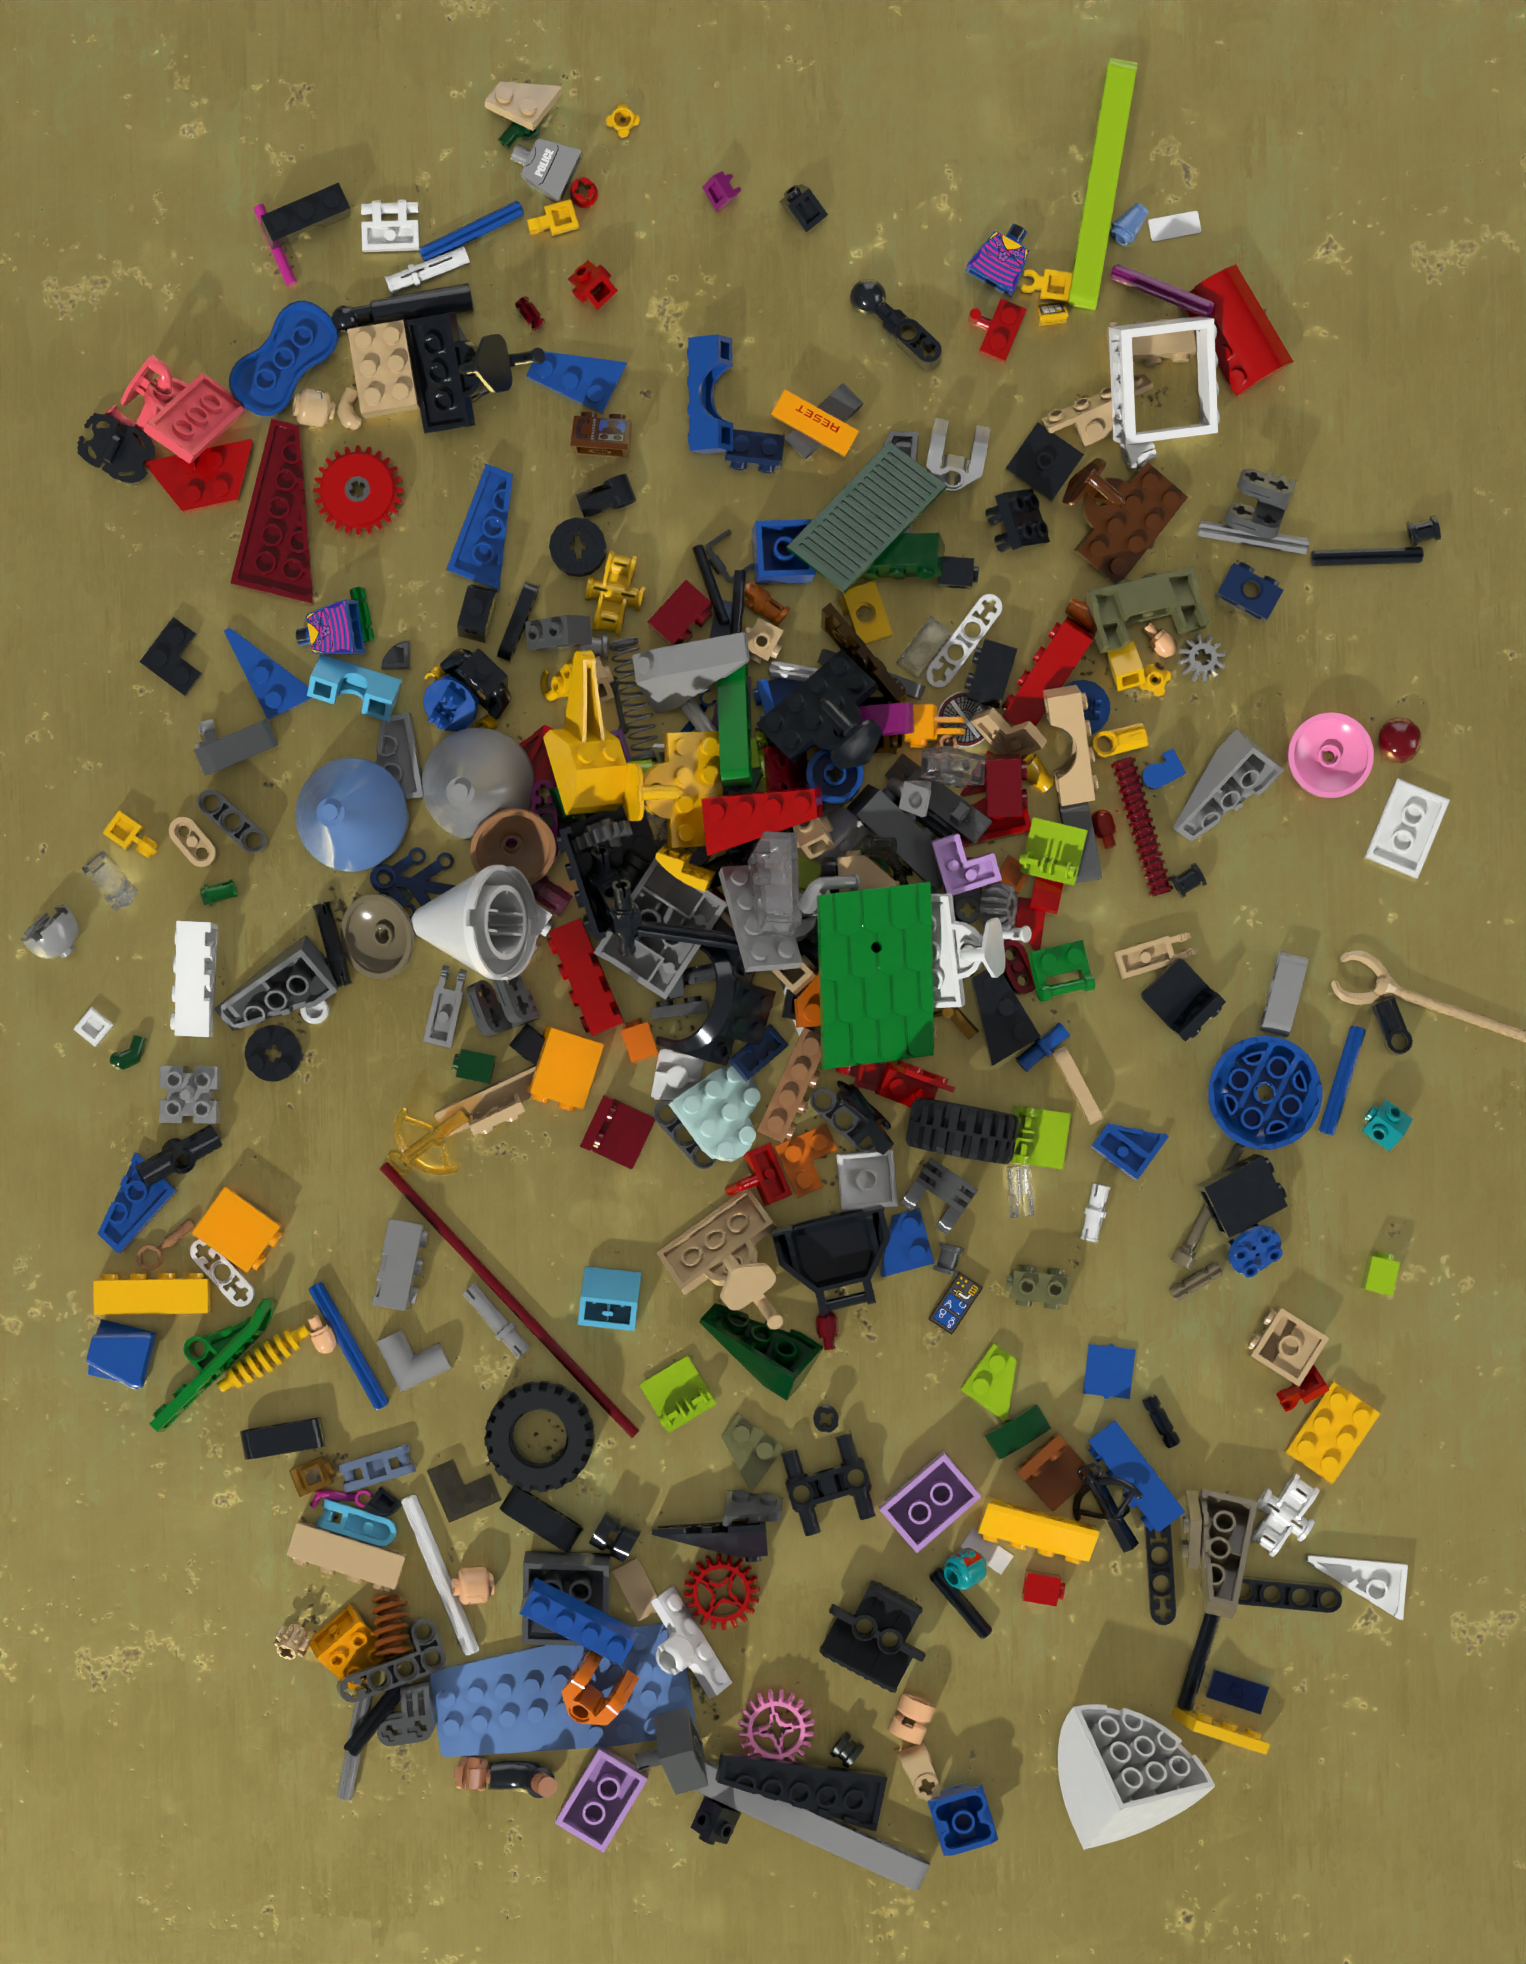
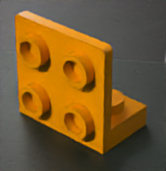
[309,1603,390,1690]

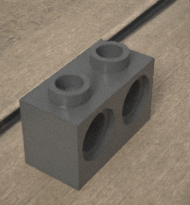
[525,615,592,651]

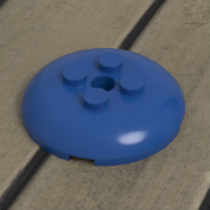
[1208,1036,1322,1150]

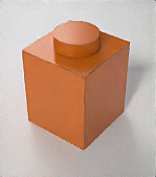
[621,1018,659,1063]

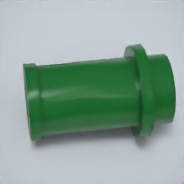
[200,879,238,906]

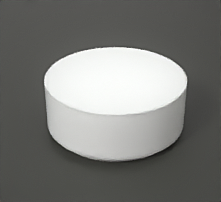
[300,1000,330,1024]

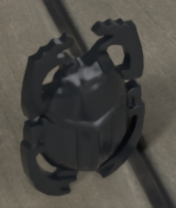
[77,413,155,483]

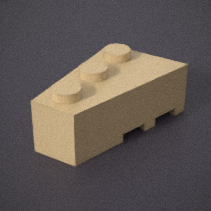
[1106,318,1197,367]

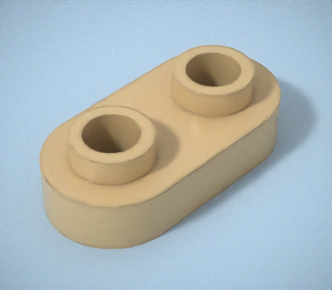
[169,817,217,867]

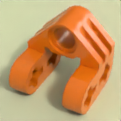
[561,1649,639,1725]

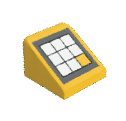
[1036,302,1068,326]

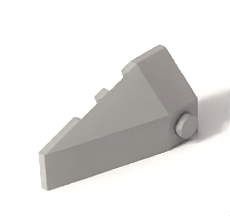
[632,632,750,713]
[1173,728,1284,841]

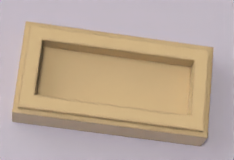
[612,1557,658,1622]

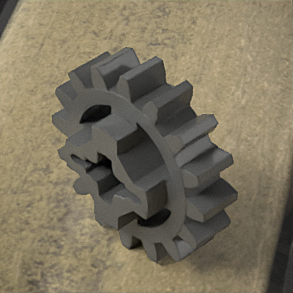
[571,819,633,856]

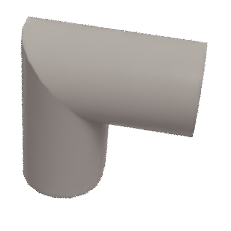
[376,1329,453,1393]

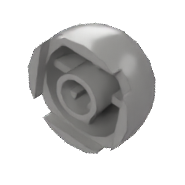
[21,904,79,959]

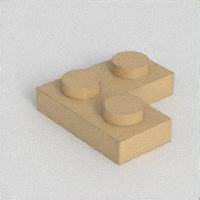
[970,707,1047,756]

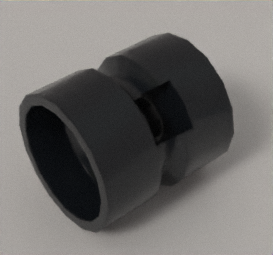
[589,1511,641,1563]

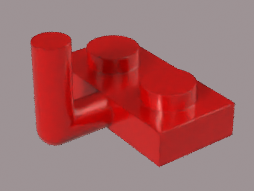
[968,298,1027,363]
[725,1142,793,1207]

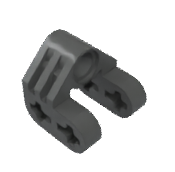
[1225,469,1297,539]
[466,974,540,1036]
[900,1157,978,1235]
[377,1681,436,1746]

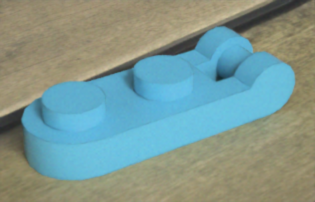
[316,1498,397,1546]

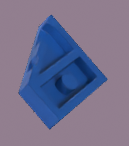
[1090,1123,1169,1181]
[880,1208,934,1277]

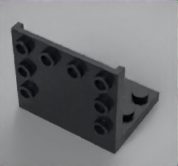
[556,805,658,941]

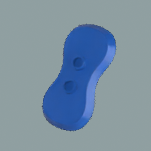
[229,300,339,416]

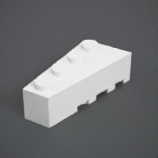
[170,921,218,1037]

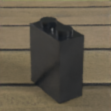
[1196,1154,1288,1238]

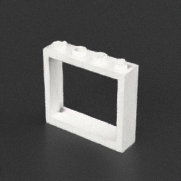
[1109,316,1220,445]

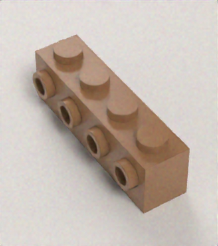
[757,1027,821,1143]

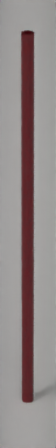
[379,1162,639,1439]

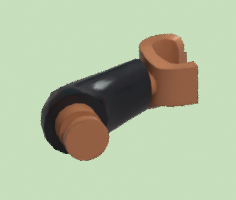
[454,1756,557,1798]

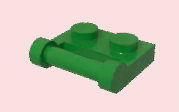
[1027,940,1095,1002]

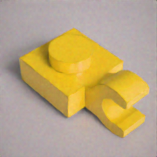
[527,199,579,236]

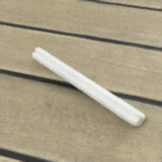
[401,1495,479,1656]

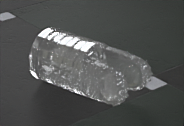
[1006,1165,1035,1218]

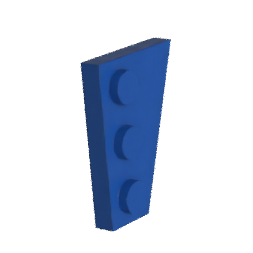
[97,1152,178,1254]

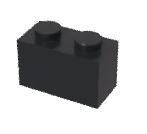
[964,639,1017,709]

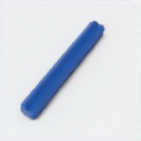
[419,201,524,262]
[1319,1026,1366,1135]

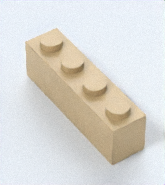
[286,1520,407,1592]

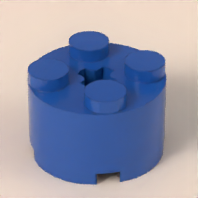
[806,749,864,805]

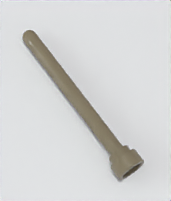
[1171,1143,1245,1270]

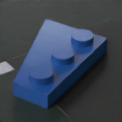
[526,351,627,415]

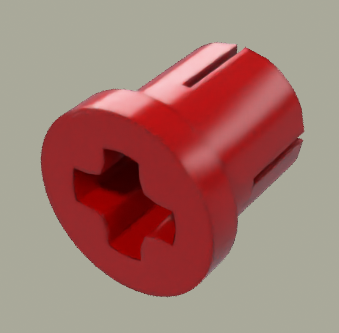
[570,177,598,208]

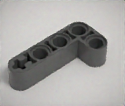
[336,1617,446,1703]

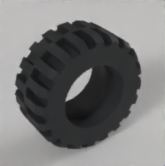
[906,1097,1019,1164]
[484,1381,595,1493]

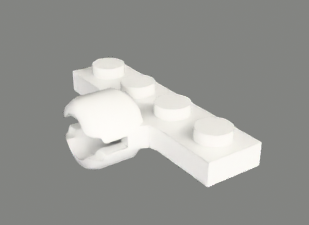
[650,1586,732,1699]

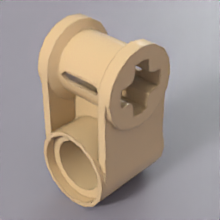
[898,1741,940,1800]

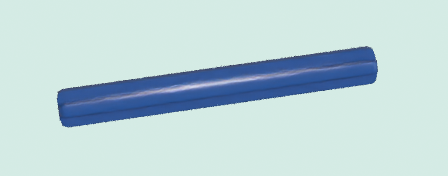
[309,1282,389,1410]

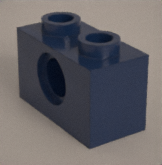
[1214,562,1283,622]

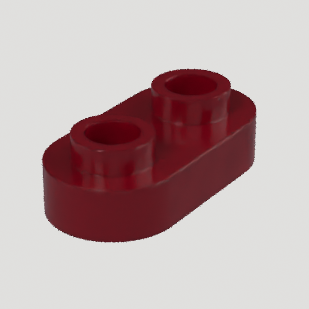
[1003,940,1035,995]

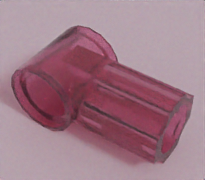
[530,875,573,916]

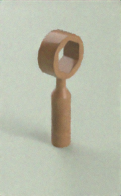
[136,1218,196,1271]

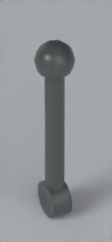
[609,676,629,734]

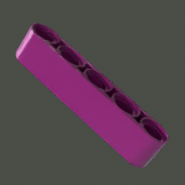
[837,703,914,737]

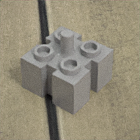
[159,1065,222,1124]

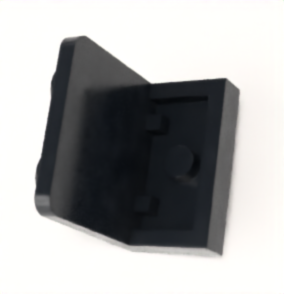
[1141,958,1226,1042]

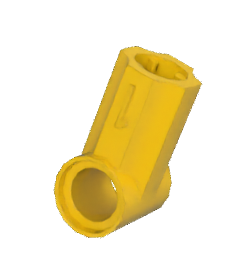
[1089,722,1148,759]

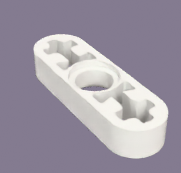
[190,1239,255,1307]

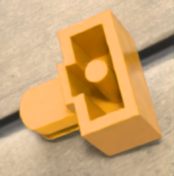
[903,704,965,748]

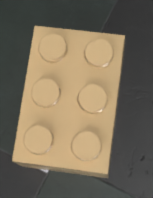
[347,320,420,418]

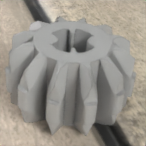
[1177,634,1226,683]
[979,883,1018,931]

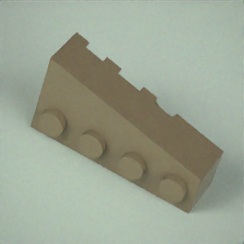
[1199,1489,1258,1619]

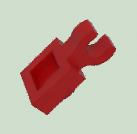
[836,1063,886,1092]
[1276,1365,1330,1412]

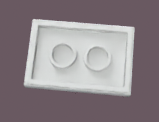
[1364,778,1450,879]

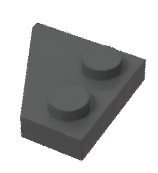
[723,1490,783,1526]

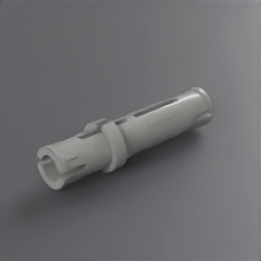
[462,1282,531,1359]

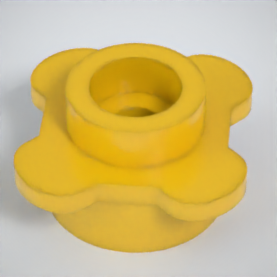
[606,103,640,138]
[1139,664,1171,697]

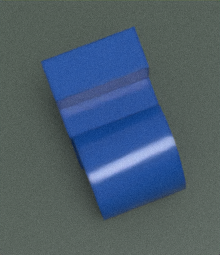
[1141,748,1186,790]

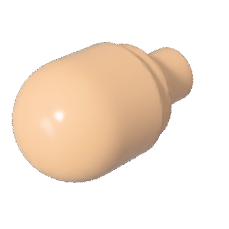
[1142,622,1177,658]
[308,1315,337,1354]

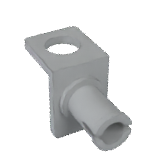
[886,778,932,817]

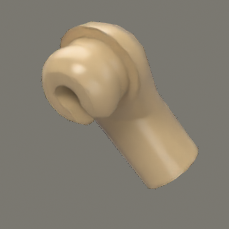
[337,387,362,430]

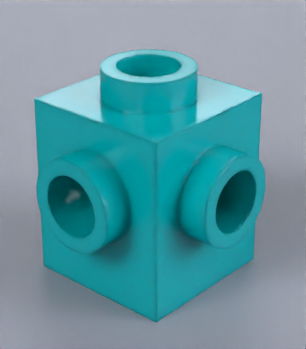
[1362,1099,1413,1151]

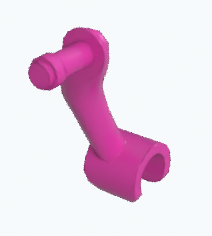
[310,1489,373,1508]

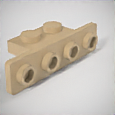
[1041,374,1153,446]
[434,1065,536,1137]

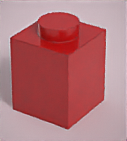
[1021,1569,1065,1607]

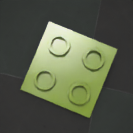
[1019,817,1088,886]
[1010,1105,1071,1170]
[639,1355,717,1433]

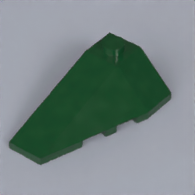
[699,1303,823,1401]

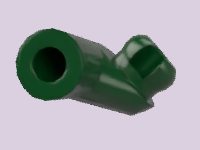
[498,122,540,149]

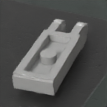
[423,965,467,1048]

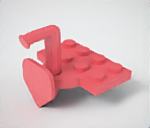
[104,354,246,464]

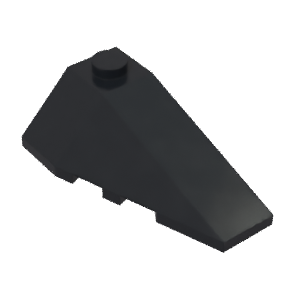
[652,1520,768,1562]

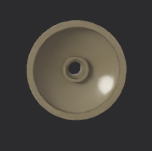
[341,894,414,979]

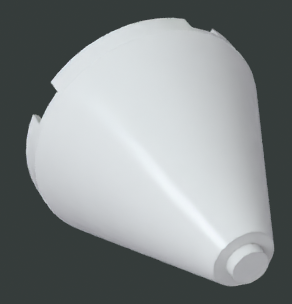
[411,865,538,980]

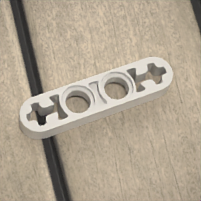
[926,594,1002,689]

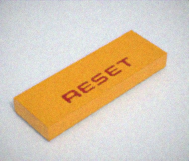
[771,390,859,457]

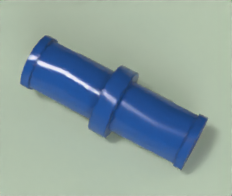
[1015,1022,1070,1072]

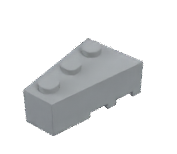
[371,1218,428,1311]

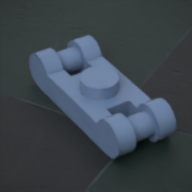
[337,1444,416,1492]

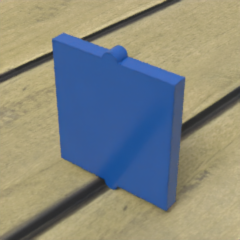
[1083,1344,1135,1399]

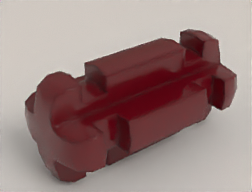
[515,296,545,331]

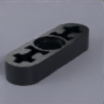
[497,581,540,662]

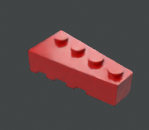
[1001,616,1094,726]
[701,787,823,856]
[547,918,625,1036]

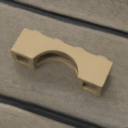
[1043,685,1099,806]

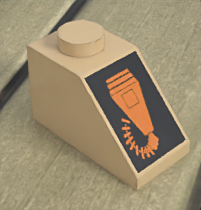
[837,850,900,892]

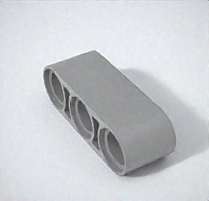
[1260,951,1308,1037]

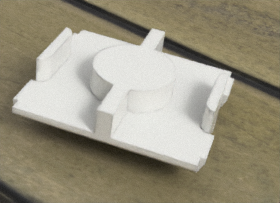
[651,1049,704,1101]

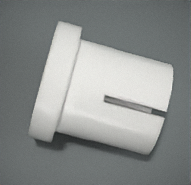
[1120,441,1156,470]

